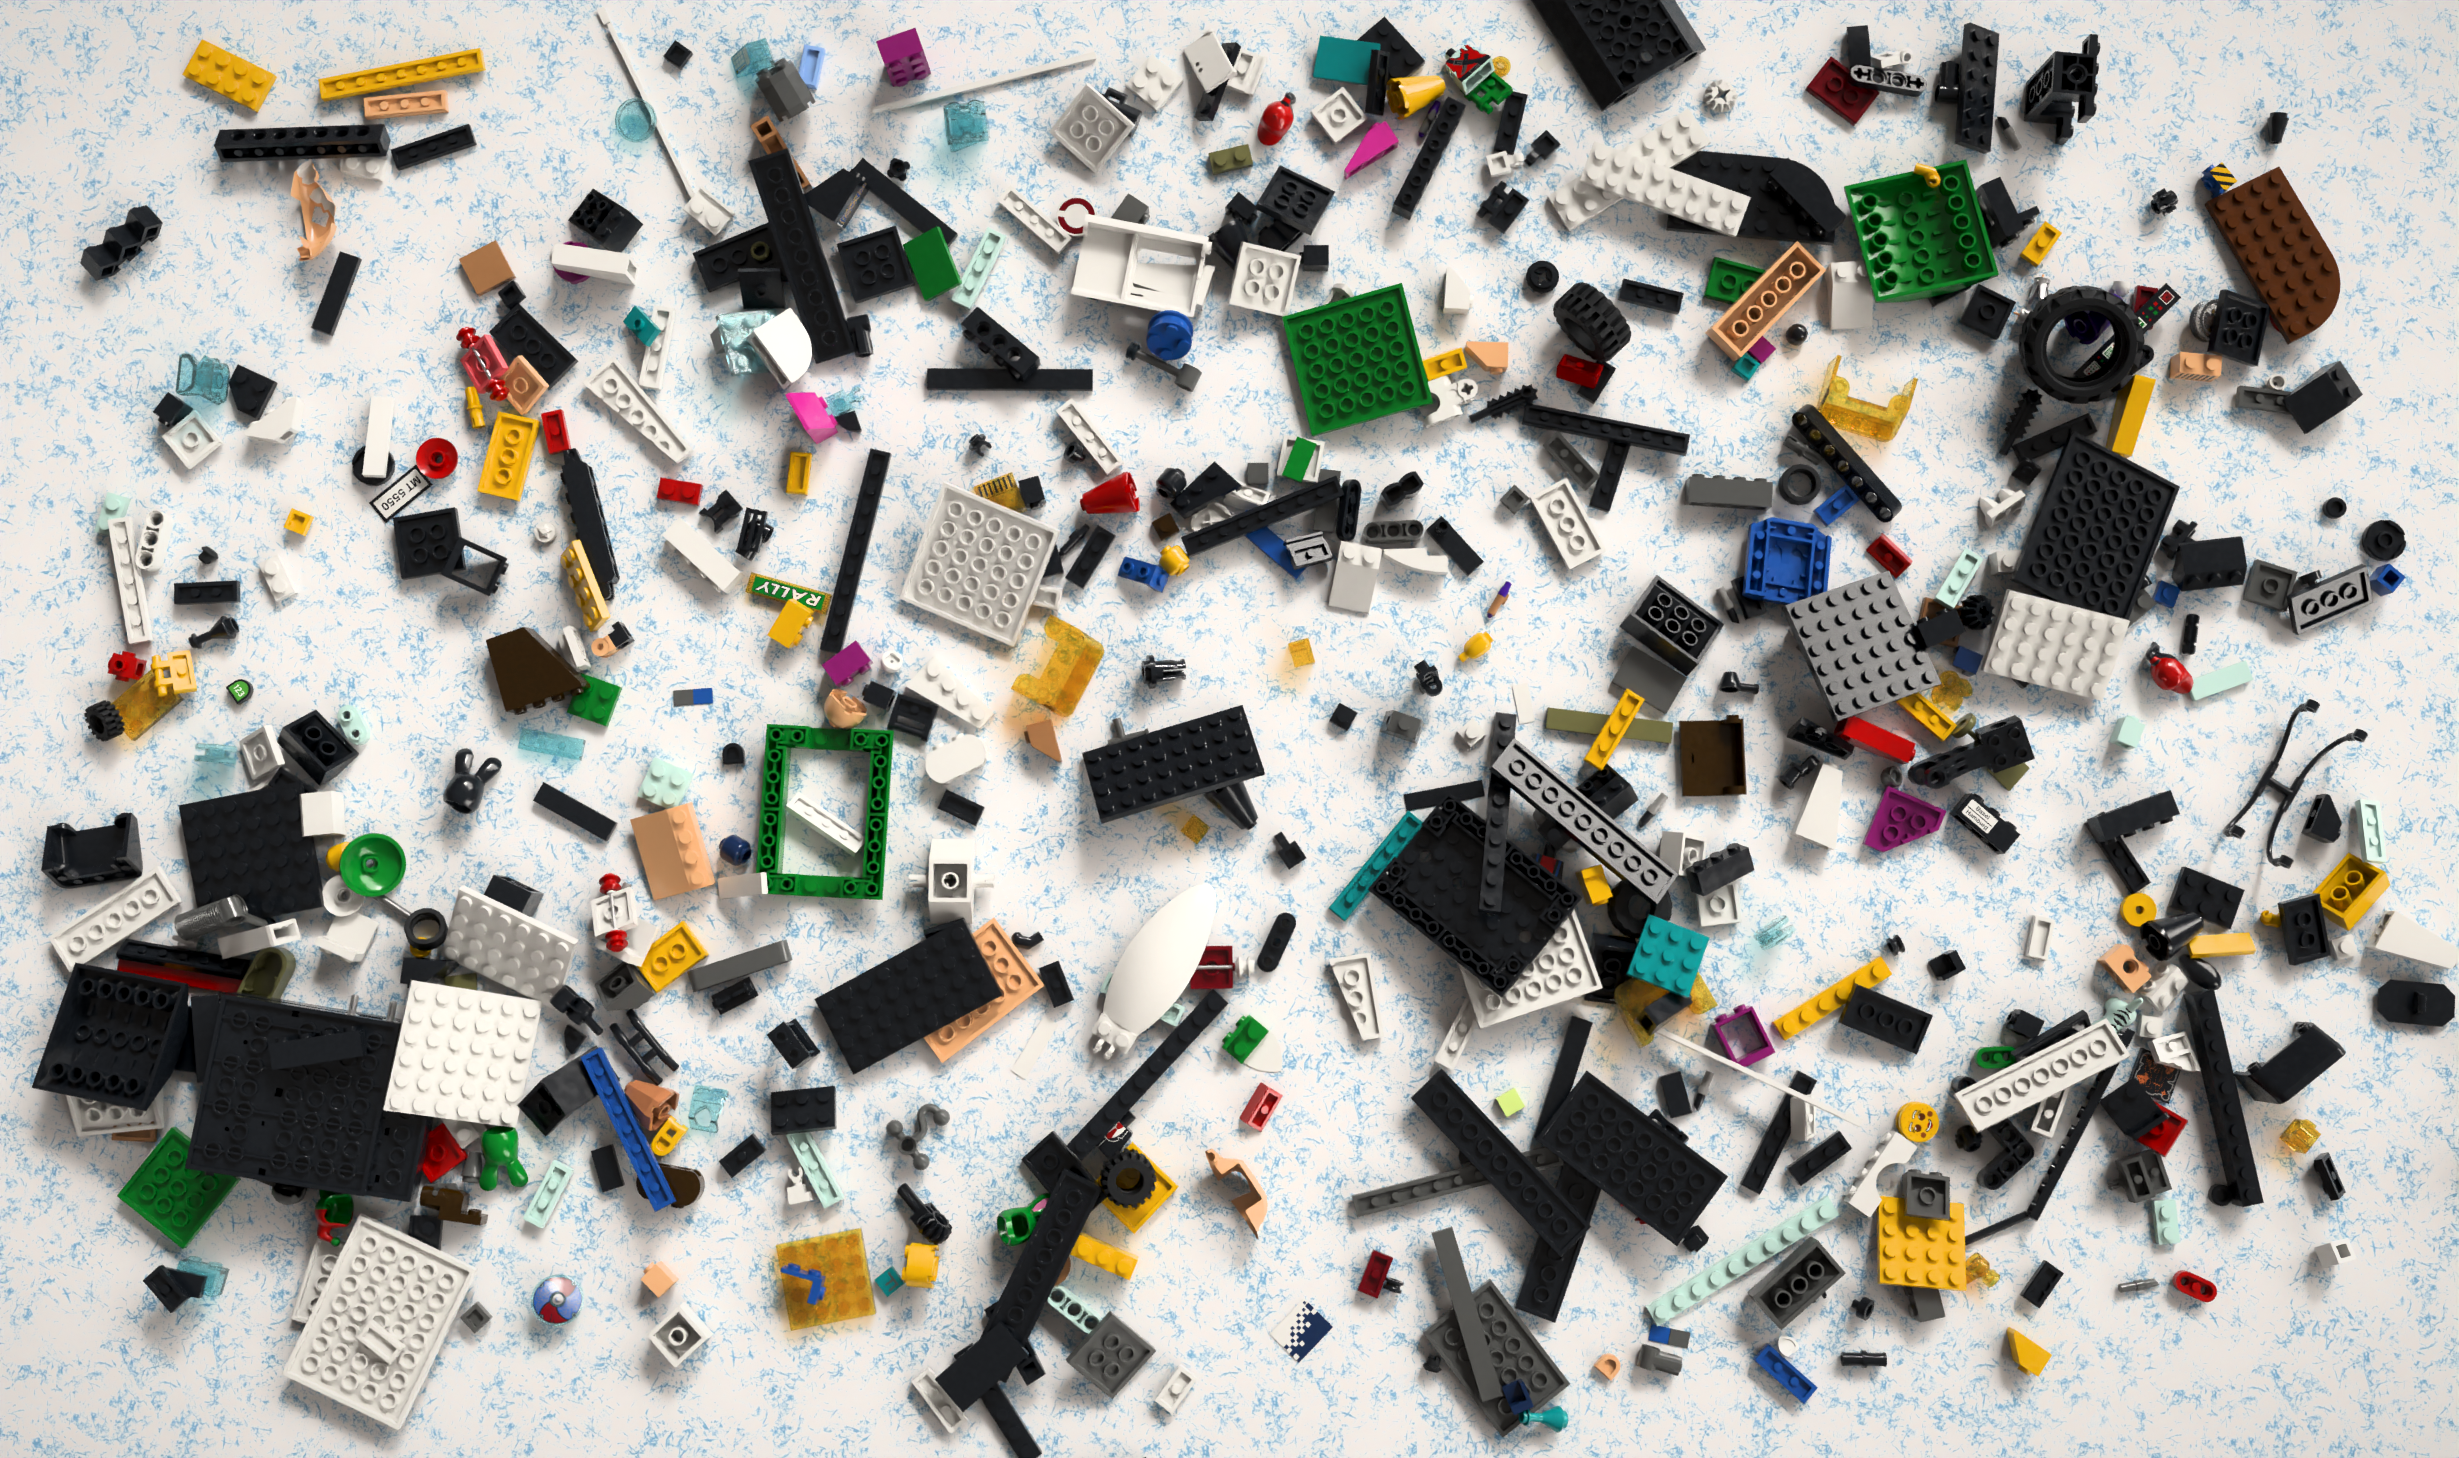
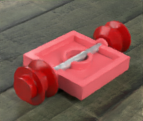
[456,327,510,401]

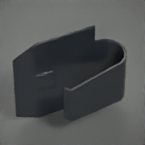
[1682,1225,1709,1253]

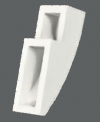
[1383,548,1448,575]

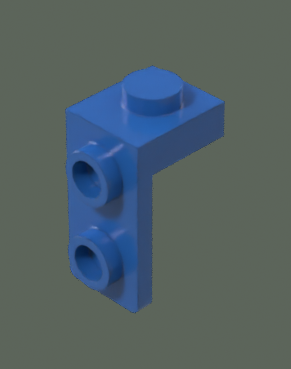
[1118,557,1169,593]
[780,1263,826,1305]

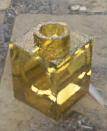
[2280,1119,2321,1154]

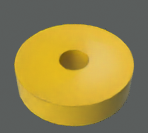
[2120,893,2157,927]

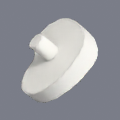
[1777,1336,1799,1358]

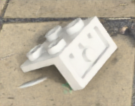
[595,917,659,967]

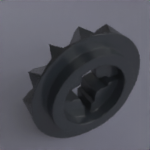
[1526,261,1559,294]

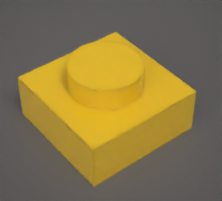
[284,508,314,536]

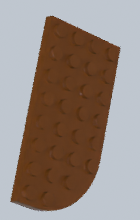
[2204,167,2341,344]

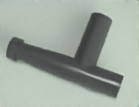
[1107,718,1149,746]

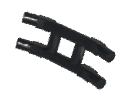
[609,1009,679,1085]

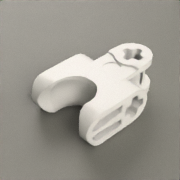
[1423,375,1478,428]

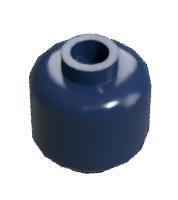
[719,835,752,866]

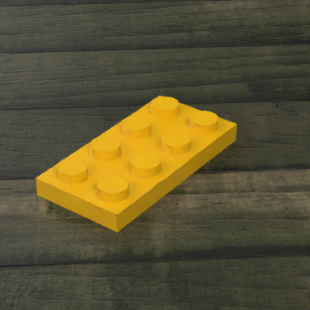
[182,39,277,113]
[477,411,541,502]
[560,540,610,632]

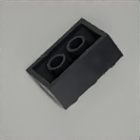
[2171,536,2247,592]
[277,710,359,786]

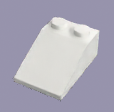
[1825,261,1873,330]
[1328,541,1382,614]

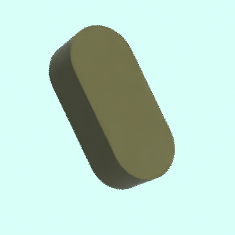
[237,947,296,999]

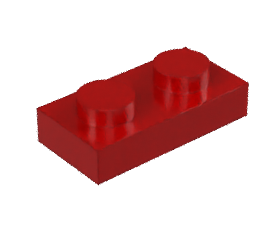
[541,409,571,455]
[657,477,703,506]

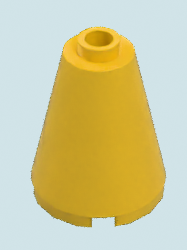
[1386,75,1446,120]

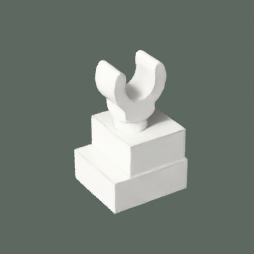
[787,1167,814,1205]

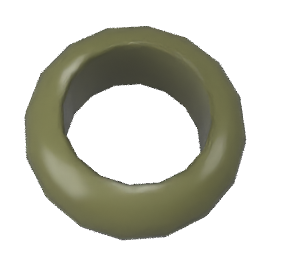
[750,241,770,260]

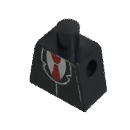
[1096,1110,1136,1158]

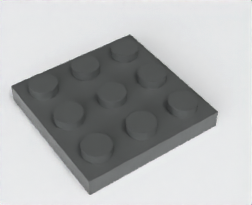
[1066,1311,1156,1399]

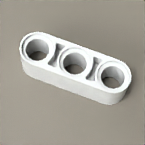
[135,510,174,572]

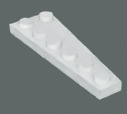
[582,356,694,464]

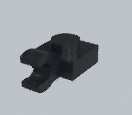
[1524,130,1561,167]
[1274,832,1306,870]

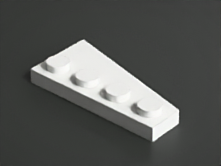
[1328,952,1384,1040]

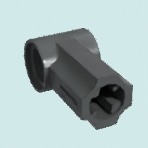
[1636,1344,1683,1376]

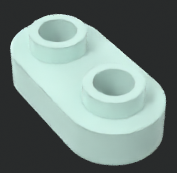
[337,705,370,745]

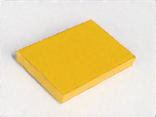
[637,921,709,993]

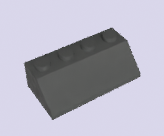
[1747,1237,1846,1330]

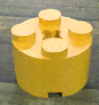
[902,1242,939,1289]

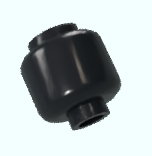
[1156,468,1187,499]

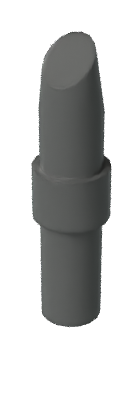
[2118,1279,2160,1293]

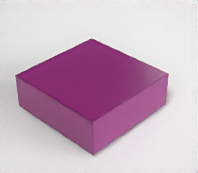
[1747,336,1776,365]

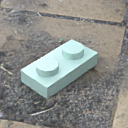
[94,492,131,536]
[2151,1199,2180,1245]

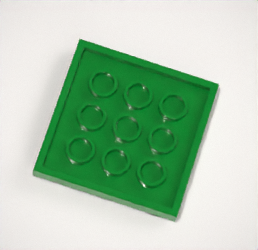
[117,1127,241,1249]

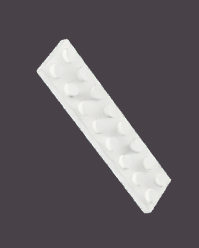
[1547,108,1711,232]
[1579,141,1751,238]
[1954,1018,2131,1133]

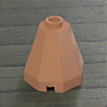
[624,1080,680,1131]

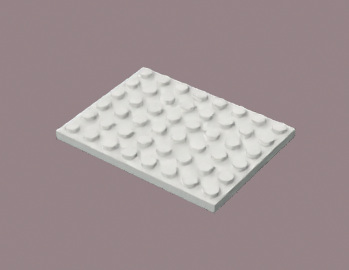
[282,1214,478,1430]

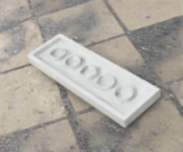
[48,867,182,973]

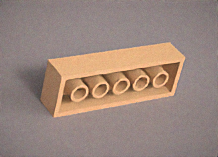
[1705,241,1826,362]

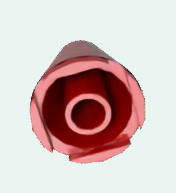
[1080,472,1140,514]

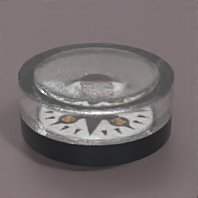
[2189,299,2218,342]

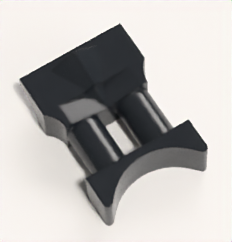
[699,490,743,534]

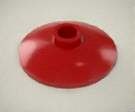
[416,438,458,479]

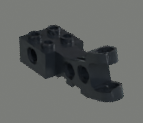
[1908,715,2035,789]

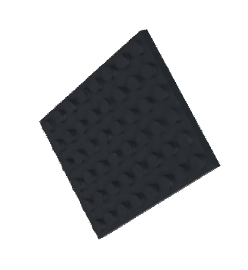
[2010,431,2180,620]

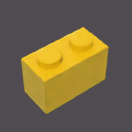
[768,598,814,649]

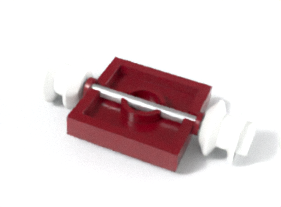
[1190,946,1254,989]

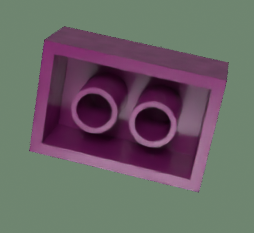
[876,28,931,87]

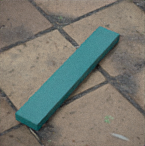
[1328,811,1423,922]

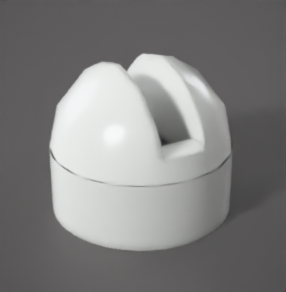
[2113,281,2131,296]

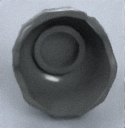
[271,1182,307,1205]

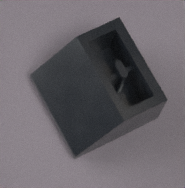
[1576,764,1639,820]

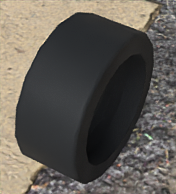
[1778,464,1821,505]
[404,908,448,951]

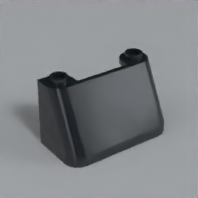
[41,813,143,889]

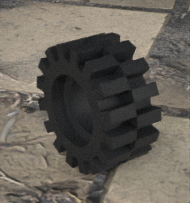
[84,700,125,742]

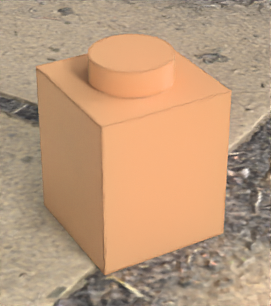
[641,1261,679,1298]

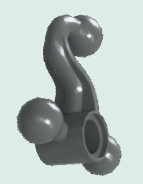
[886,1104,950,1170]

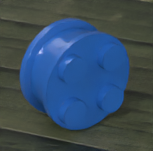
[1146,310,1193,361]

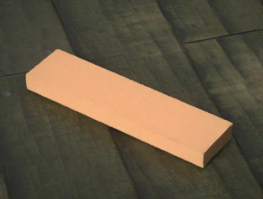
[363,90,449,120]

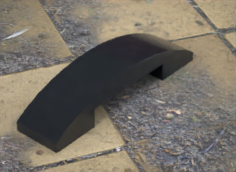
[984,1301,1046,1386]

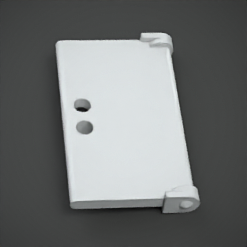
[1183,28,1237,93]

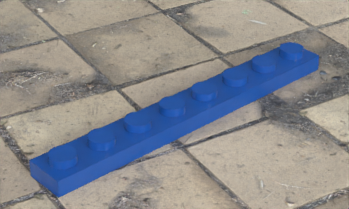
[581,1047,676,1212]

